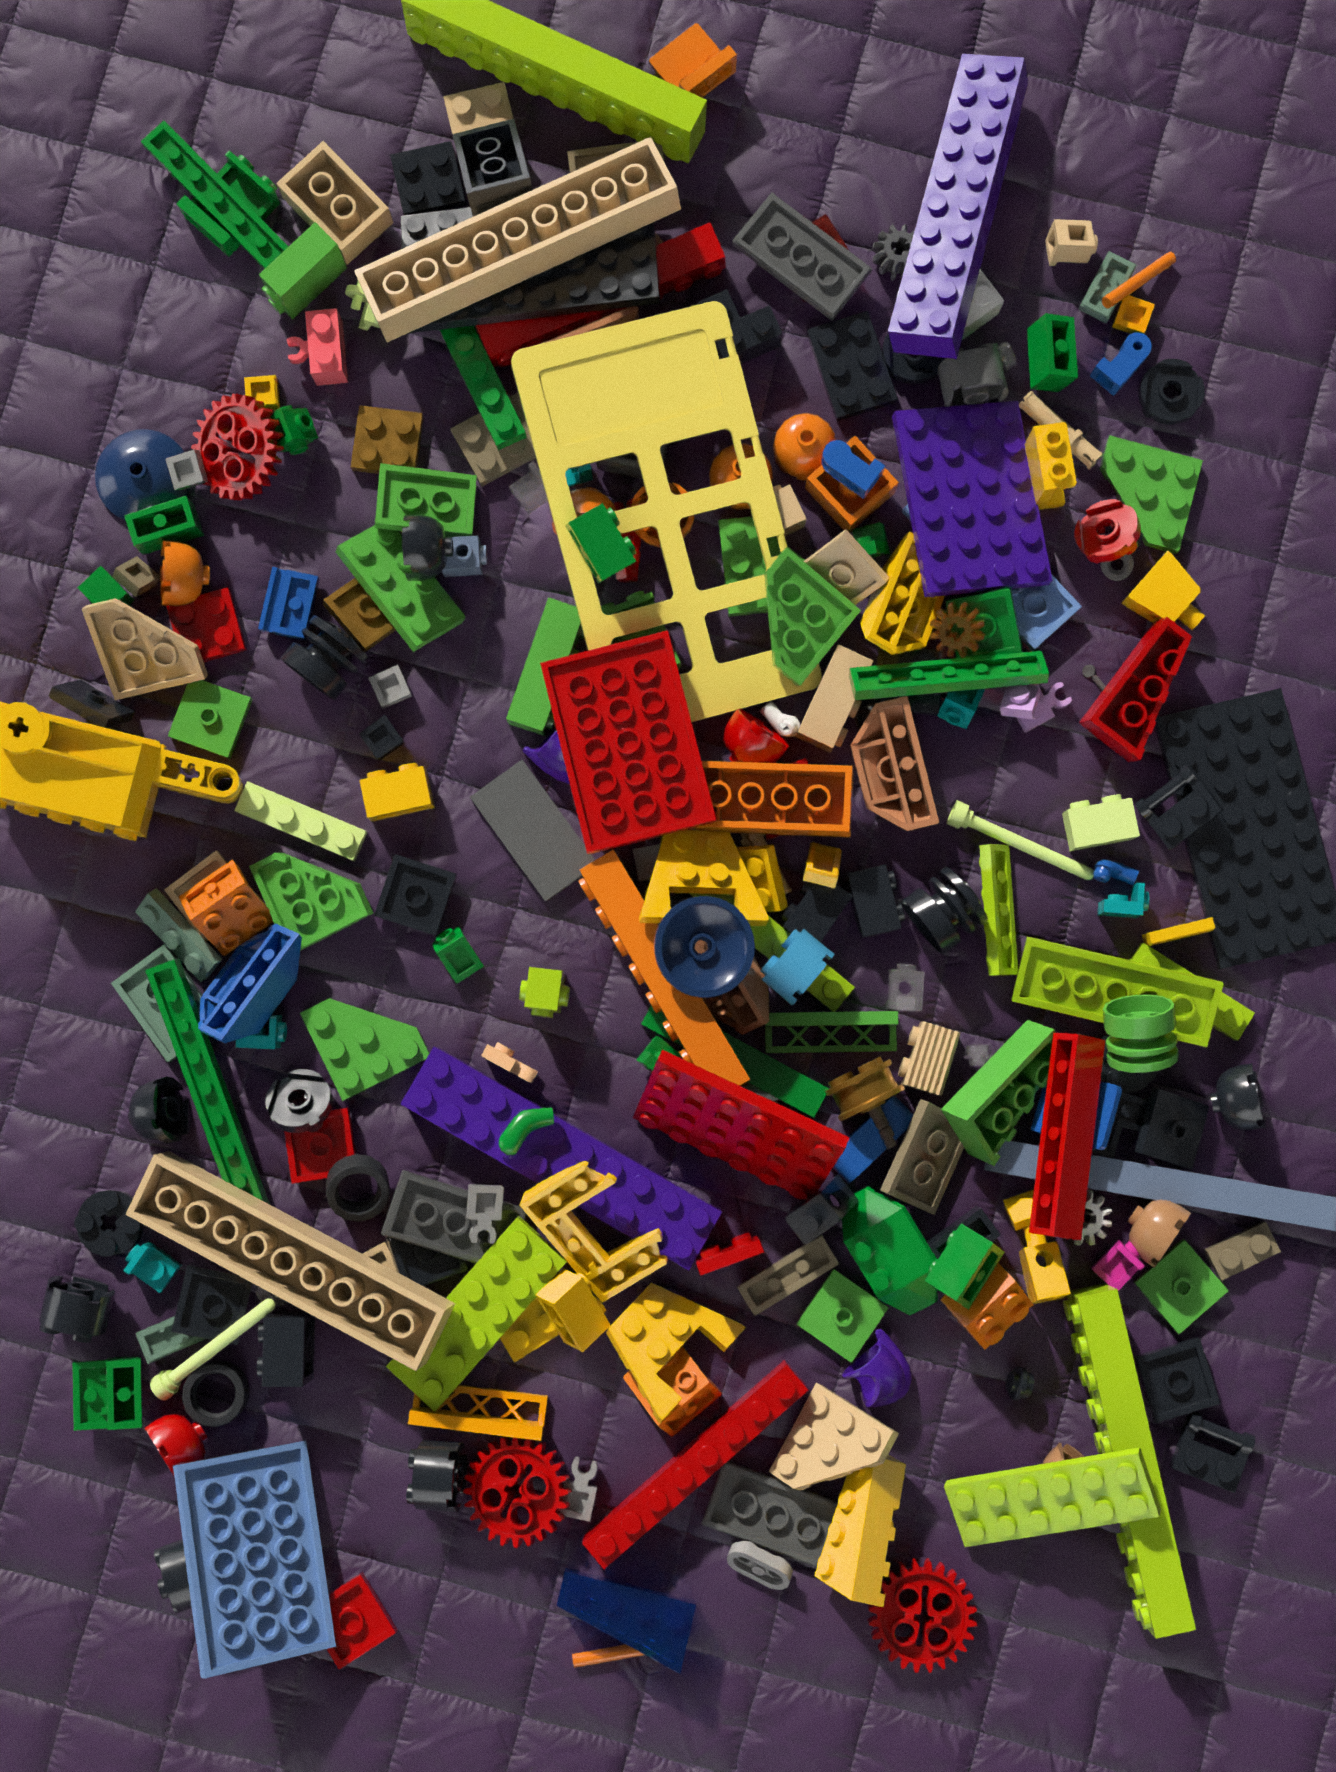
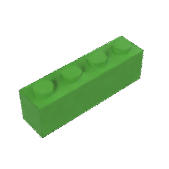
[506,597,585,736]

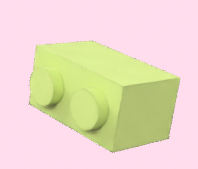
[1062,794,1140,851]

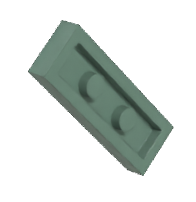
[135,888,222,982]

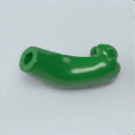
[499,1107,554,1156]

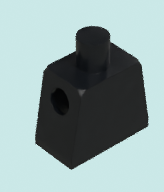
[785,1174,858,1245]

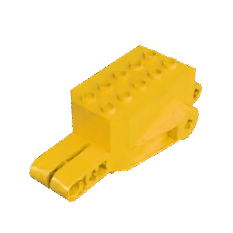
[0,702,243,841]

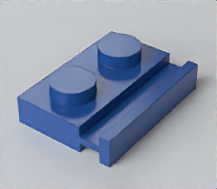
[258,567,320,641]

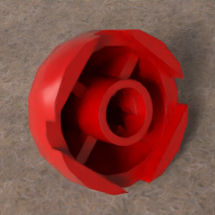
[724,708,789,763]
[145,1414,208,1478]

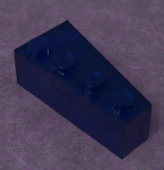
[556,1568,696,1674]

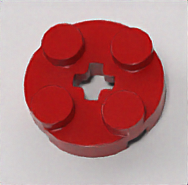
[1074,499,1141,563]

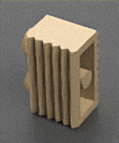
[898,1021,961,1096]

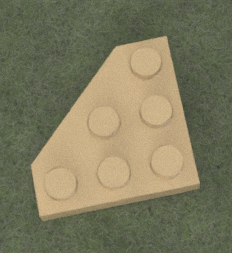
[82,598,208,700]
[769,1383,899,1490]

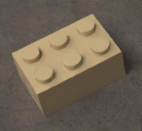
[276,141,393,265]

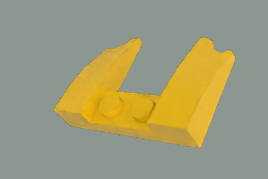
[519,1161,668,1303]

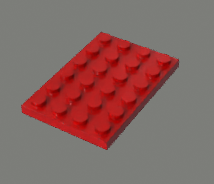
[540,630,717,855]
[632,1050,850,1200]

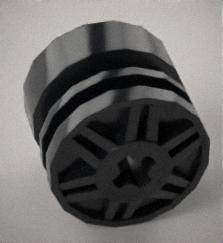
[280,615,369,701]
[901,867,988,955]

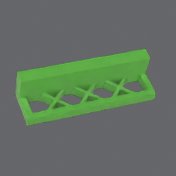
[765,1011,898,1053]

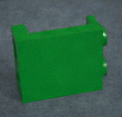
[176,150,280,257]

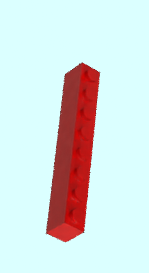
[476,222,726,367]
[582,1360,808,1569]

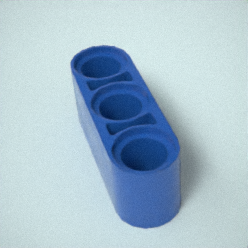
[833,1095,914,1184]

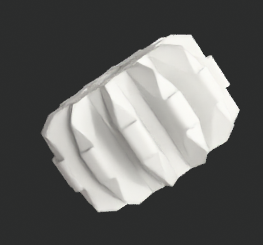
[1065,1189,1112,1246]

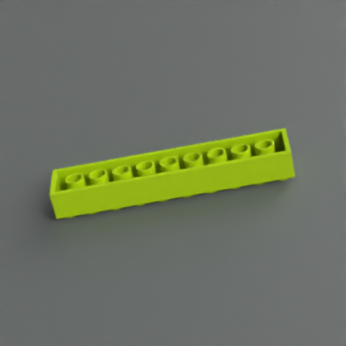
[401,0,707,164]
[1063,1283,1196,1639]

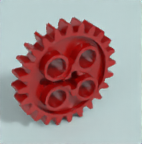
[191,394,284,501]
[463,1436,572,1548]
[867,1558,977,1673]

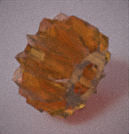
[930,602,985,658]

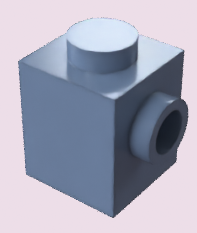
[442,535,488,577]

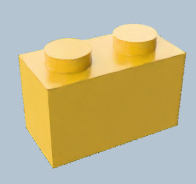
[359,763,435,822]
[535,1268,611,1352]

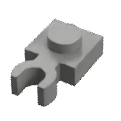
[466,1184,504,1244]
[559,1457,597,1522]

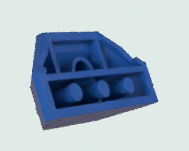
[198,923,302,1043]

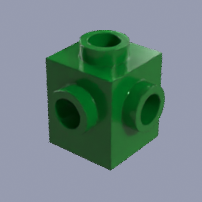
[270,405,319,455]

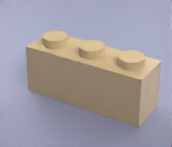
[796,645,873,753]

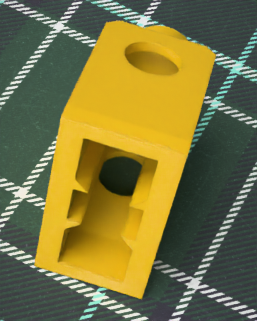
[1122,551,1205,630]
[1019,1227,1071,1304]

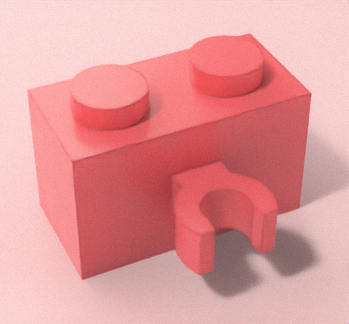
[287,308,348,386]

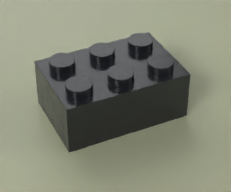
[452,119,533,217]

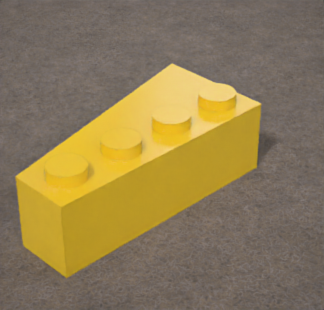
[814,1455,906,1607]

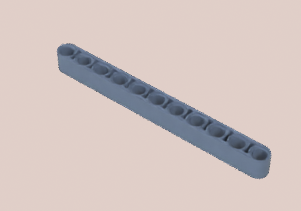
[984,1141,1336,1231]

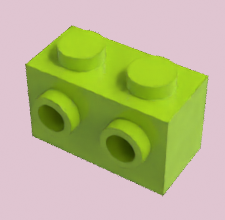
[519,967,570,1018]

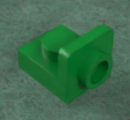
[852,523,890,558]
[432,926,484,984]
[636,1036,681,1073]

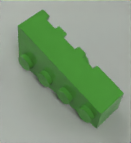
[941,1020,1056,1166]

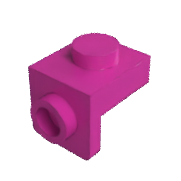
[1091,1239,1145,1291]

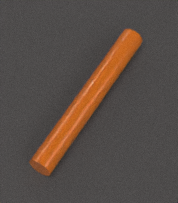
[1101,252,1176,309]
[572,1636,673,1668]

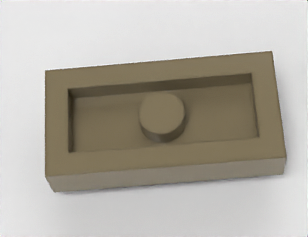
[1204,1221,1281,1281]

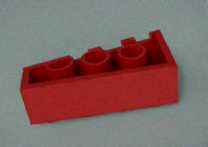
[1079,617,1192,762]

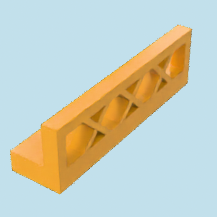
[408,1385,548,1441]

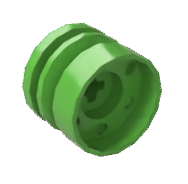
[1103,995,1179,1073]

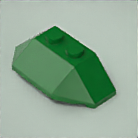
[842,1186,938,1315]

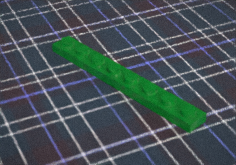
[145,958,270,1205]

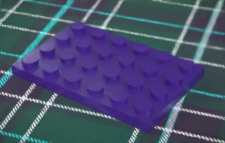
[892,401,1053,597]

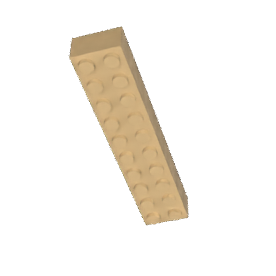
[354,137,681,342]
[125,1151,456,1371]

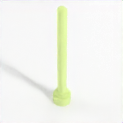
[946,800,1094,880]
[150,1299,275,1401]

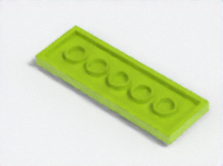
[1011,936,1224,1047]
[386,1216,567,1412]
[944,1447,1161,1547]

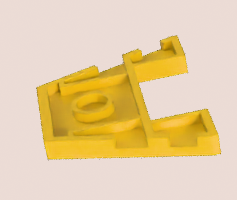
[639,830,769,926]
[606,1283,746,1424]

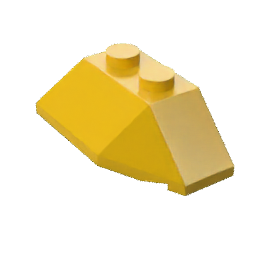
[860,531,945,655]

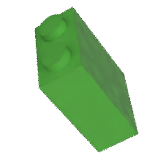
[259,222,347,320]

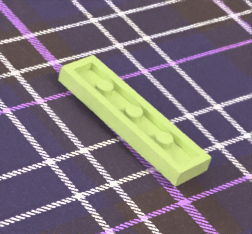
[234,781,368,862]

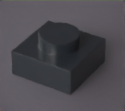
[359,715,405,761]

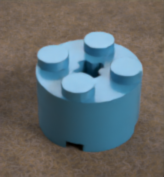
[760,929,835,1005]

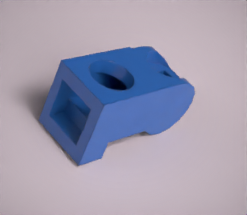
[1090,332,1152,396]
[821,440,885,499]

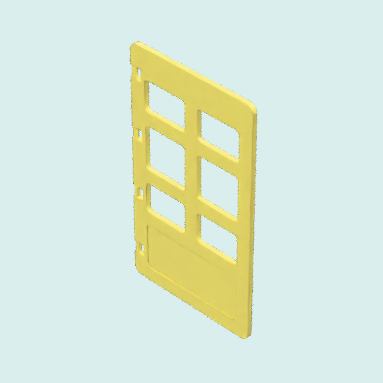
[511,301,822,722]

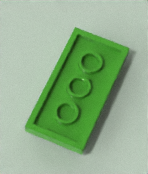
[335,525,466,652]

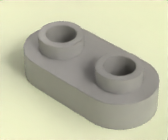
[727,1541,793,1590]

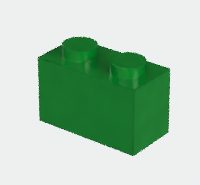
[1027,313,1078,392]
[124,496,204,555]
[566,503,637,584]
[925,1223,1005,1310]

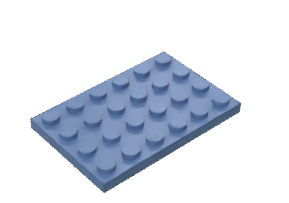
[173,1441,336,1678]

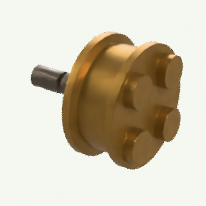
[825,1056,905,1149]

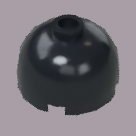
[402,515,454,581]
[1210,1063,1266,1130]
[128,1076,192,1144]

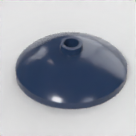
[95,429,190,521]
[654,896,755,998]

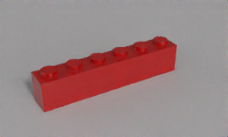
[1029,1033,1105,1241]

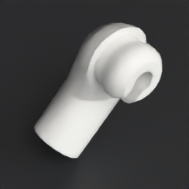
[760,701,800,737]

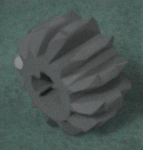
[872,224,914,281]

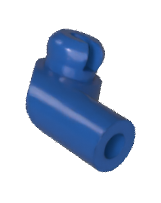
[1093,859,1139,886]

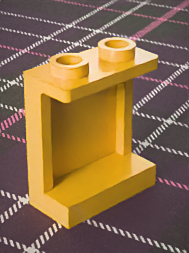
[1024,422,1077,510]

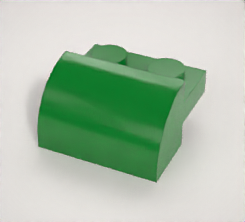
[72,1357,142,1431]

